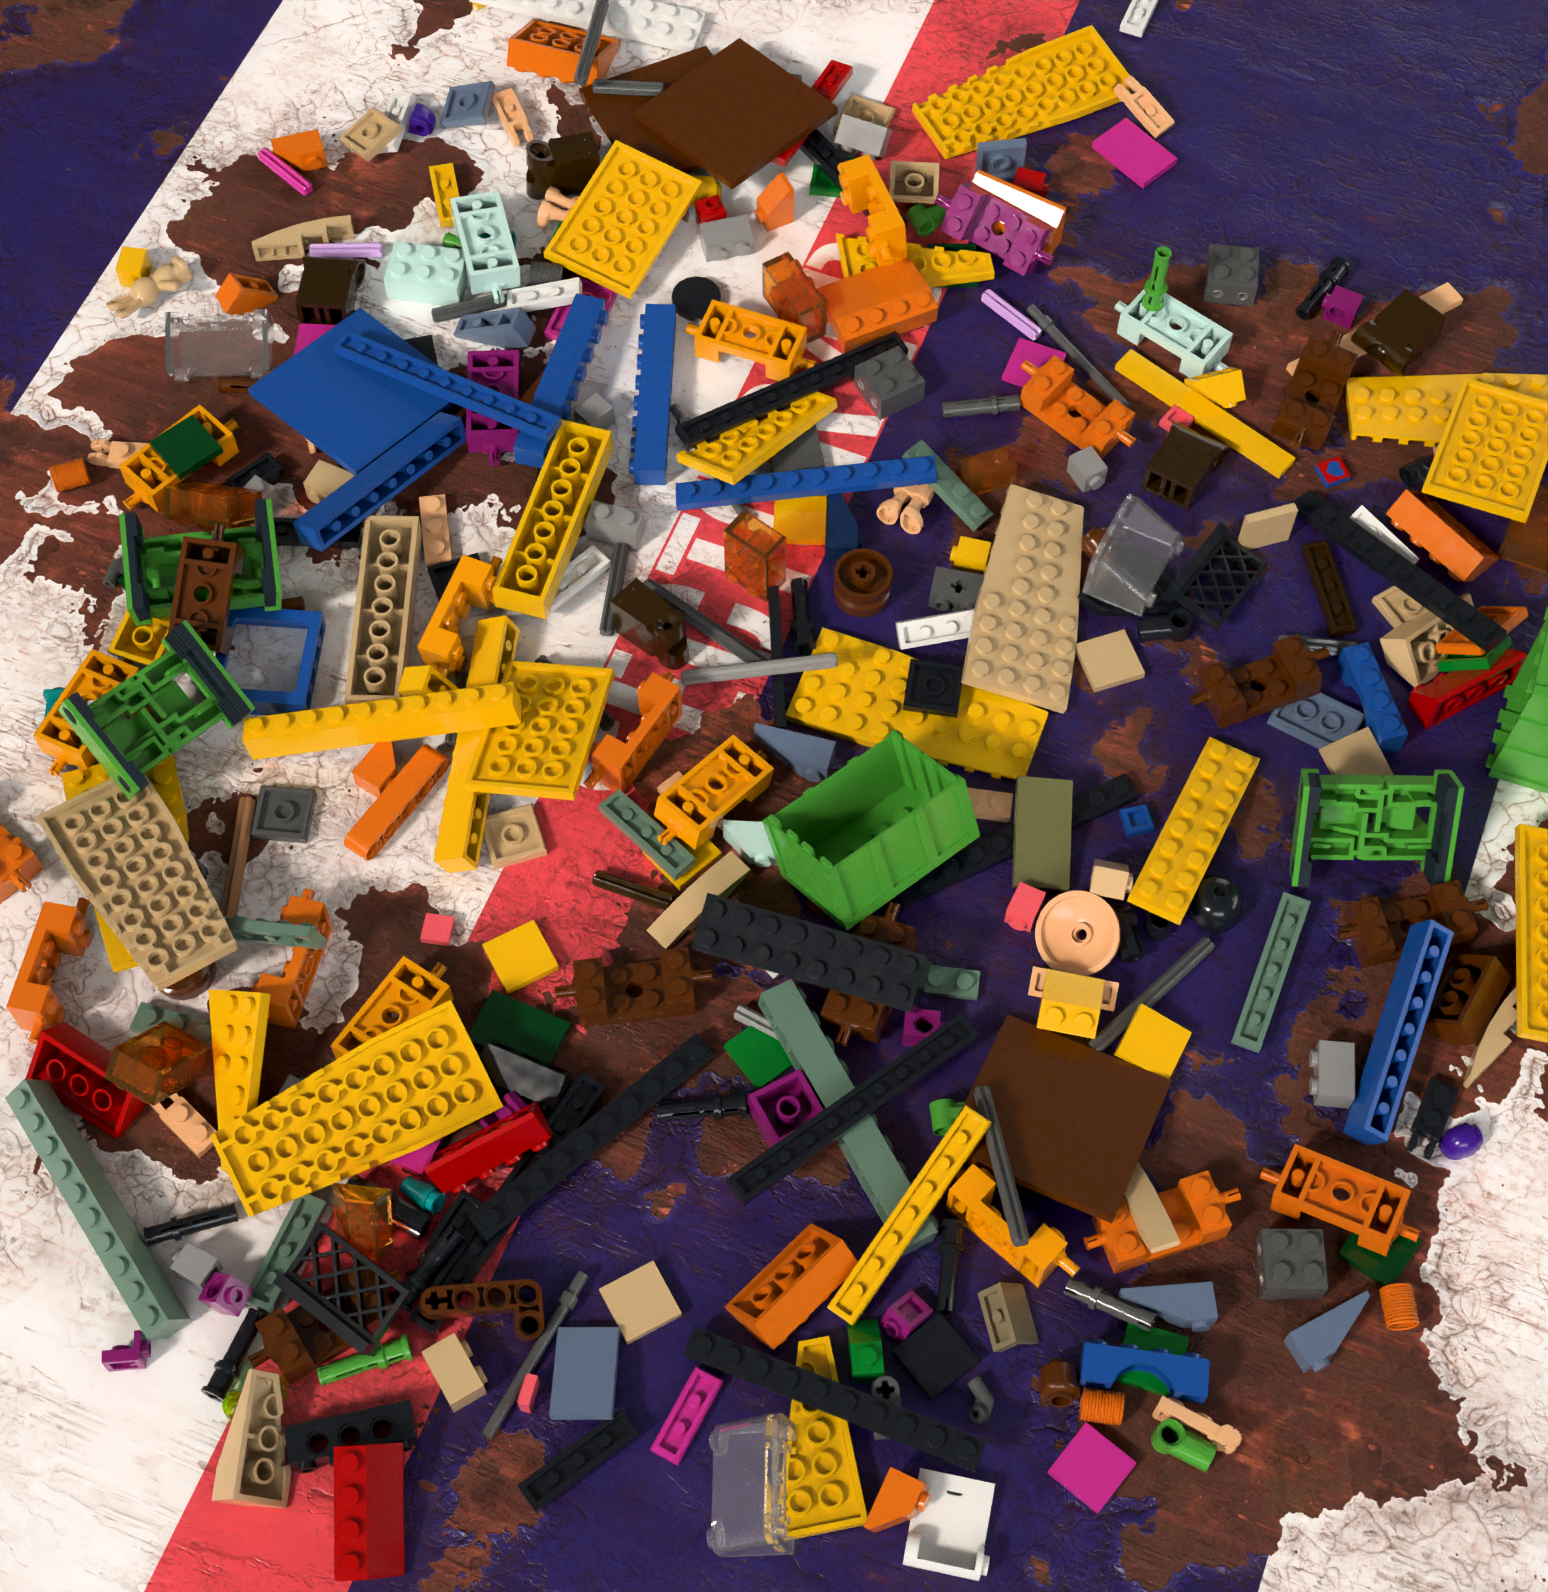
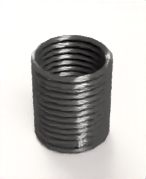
[529,261,565,286]

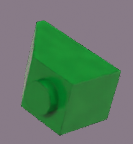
[846,1319,884,1384]

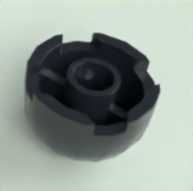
[1187,875,1244,934]

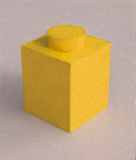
[115,247,152,288]
[950,536,992,575]

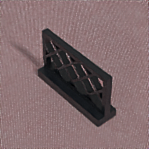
[1162,522,1268,630]
[273,1222,413,1357]

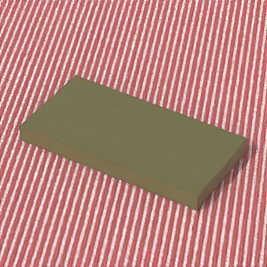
[1012,776,1073,892]

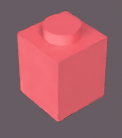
[1004,882,1046,932]

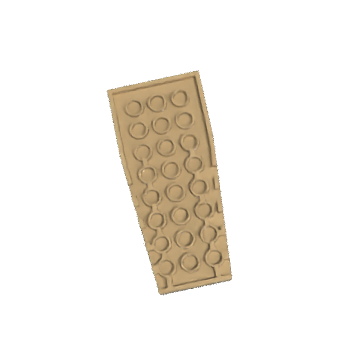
[961,484,1084,714]
[36,774,238,991]

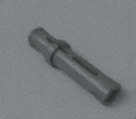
[942,394,1020,419]
[1064,1277,1157,1332]

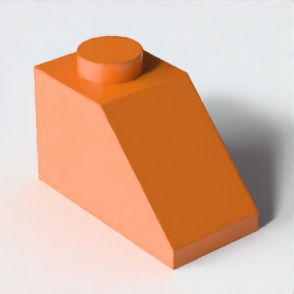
[270,129,328,172]
[754,172,794,232]
[215,273,279,316]
[352,741,398,798]
[863,1467,931,1533]

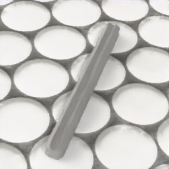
[681,653,838,685]

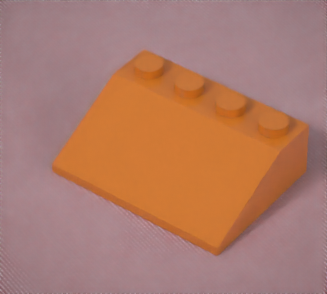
[507,19,621,87]
[816,256,939,353]

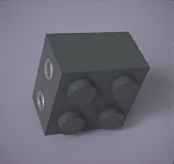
[1203,244,1259,306]
[854,346,925,420]
[1255,1229,1328,1300]

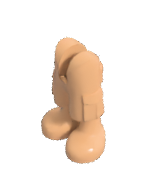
[537,186,579,229]
[876,484,934,534]

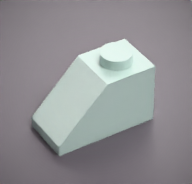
[723,820,777,867]

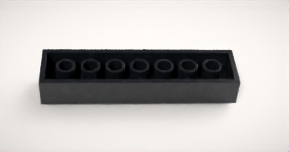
[691,893,933,1014]

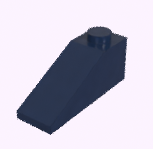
[825,493,863,562]

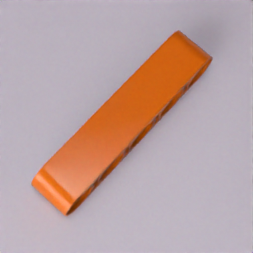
[344,744,450,861]

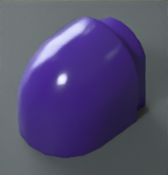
[408,103,436,136]
[1439,1122,1483,1160]

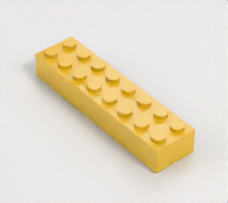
[492,419,613,619]

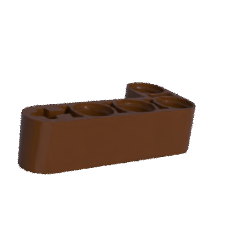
[419,1279,544,1343]

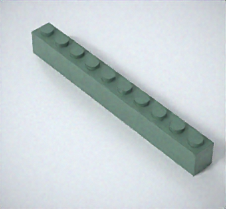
[758,979,938,1256]
[5,1079,191,1339]

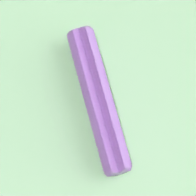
[309,242,383,258]
[981,289,1042,341]

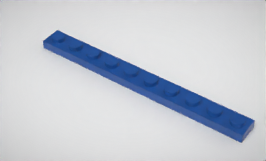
[333,330,562,442]
[676,455,937,511]

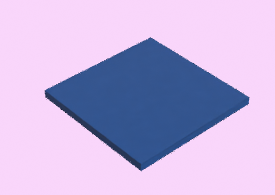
[248,308,455,476]

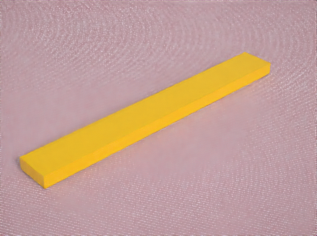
[1115,349,1296,479]
[827,1105,992,1326]

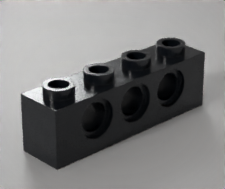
[284,1400,419,1474]

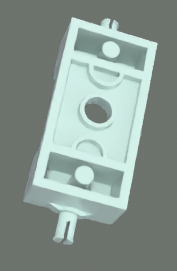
[450,190,521,304]
[1114,289,1233,378]

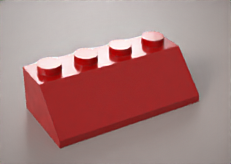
[1406,648,1527,730]
[25,1021,155,1139]
[423,1101,553,1194]
[334,1442,405,1582]

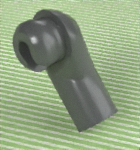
[102,557,124,588]
[967,1376,994,1424]

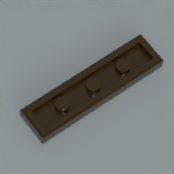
[1300,541,1358,638]

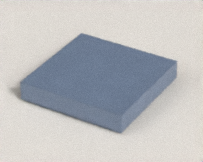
[440,81,496,129]
[974,138,1027,180]

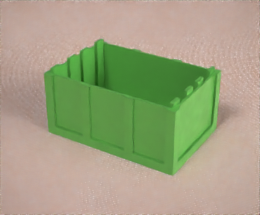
[1485,606,1548,794]
[762,729,980,931]

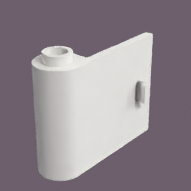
[902,1468,995,1581]

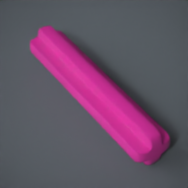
[258,148,313,196]

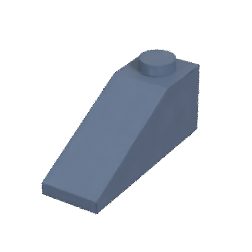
[453,307,537,349]
[754,723,836,782]
[1117,1281,1218,1332]
[1283,1291,1370,1373]

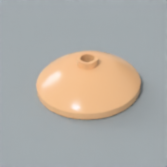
[1035,891,1121,976]

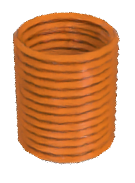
[49,457,91,493]
[1379,1283,1420,1331]
[1079,1386,1125,1426]

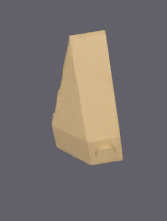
[1380,593,1474,688]
[212,1369,291,1508]

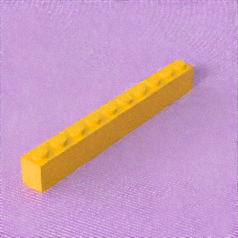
[434,615,520,873]
[242,682,521,760]

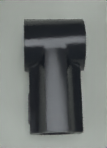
[1399,456,1445,503]
[1136,608,1192,643]
[1113,904,1146,964]

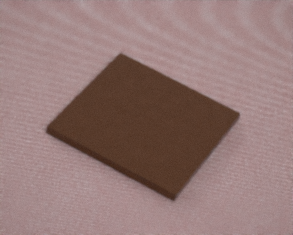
[634,38,838,190]
[579,46,713,174]
[958,1015,1172,1224]

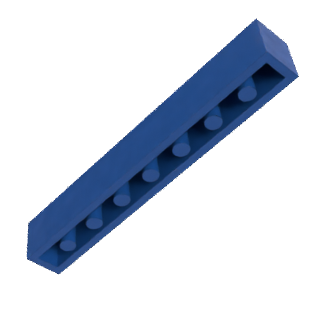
[513,293,609,469]
[629,304,677,485]
[293,412,467,551]
[1343,919,1454,1145]

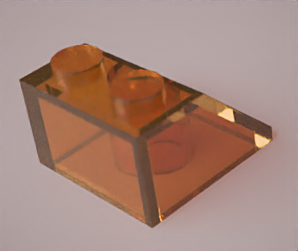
[333,1183,393,1260]

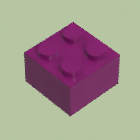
[747,1069,824,1148]

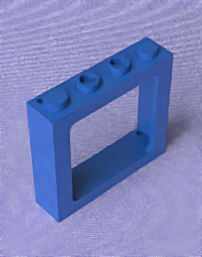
[204,607,326,716]

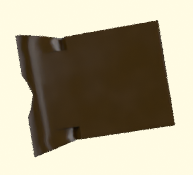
[526,131,600,200]
[295,256,366,325]
[1351,288,1446,377]
[1141,421,1230,511]
[610,577,689,670]

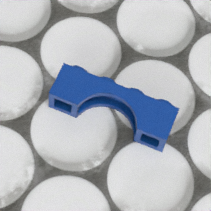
[1336,642,1408,754]
[1079,1339,1210,1404]

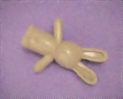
[106,255,193,319]

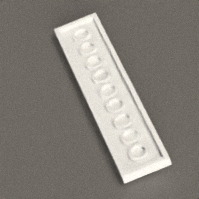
[469,0,706,53]

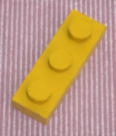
[429,163,460,228]

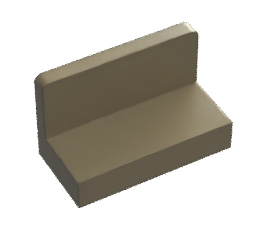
[977,1282,1039,1352]

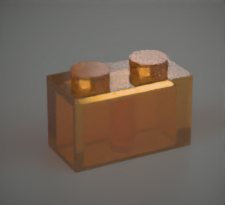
[957,446,1017,495]

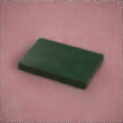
[468,990,571,1064]

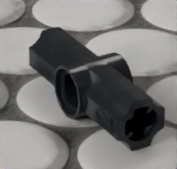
[341,1175,433,1241]

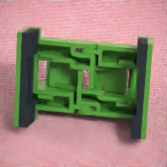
[119,498,282,626]
[58,620,255,800]
[1289,769,1465,887]

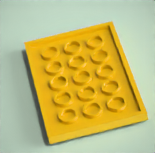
[543,140,702,300]
[1422,377,1548,523]
[464,660,615,801]

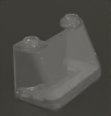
[165,309,274,382]
[1082,493,1185,617]
[707,1413,796,1557]

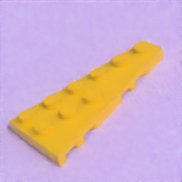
[836,233,995,288]
[676,392,837,485]
[208,989,271,1171]
[774,1336,867,1543]

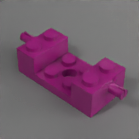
[934,182,1054,276]
[466,348,522,466]

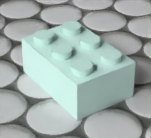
[383,241,468,306]

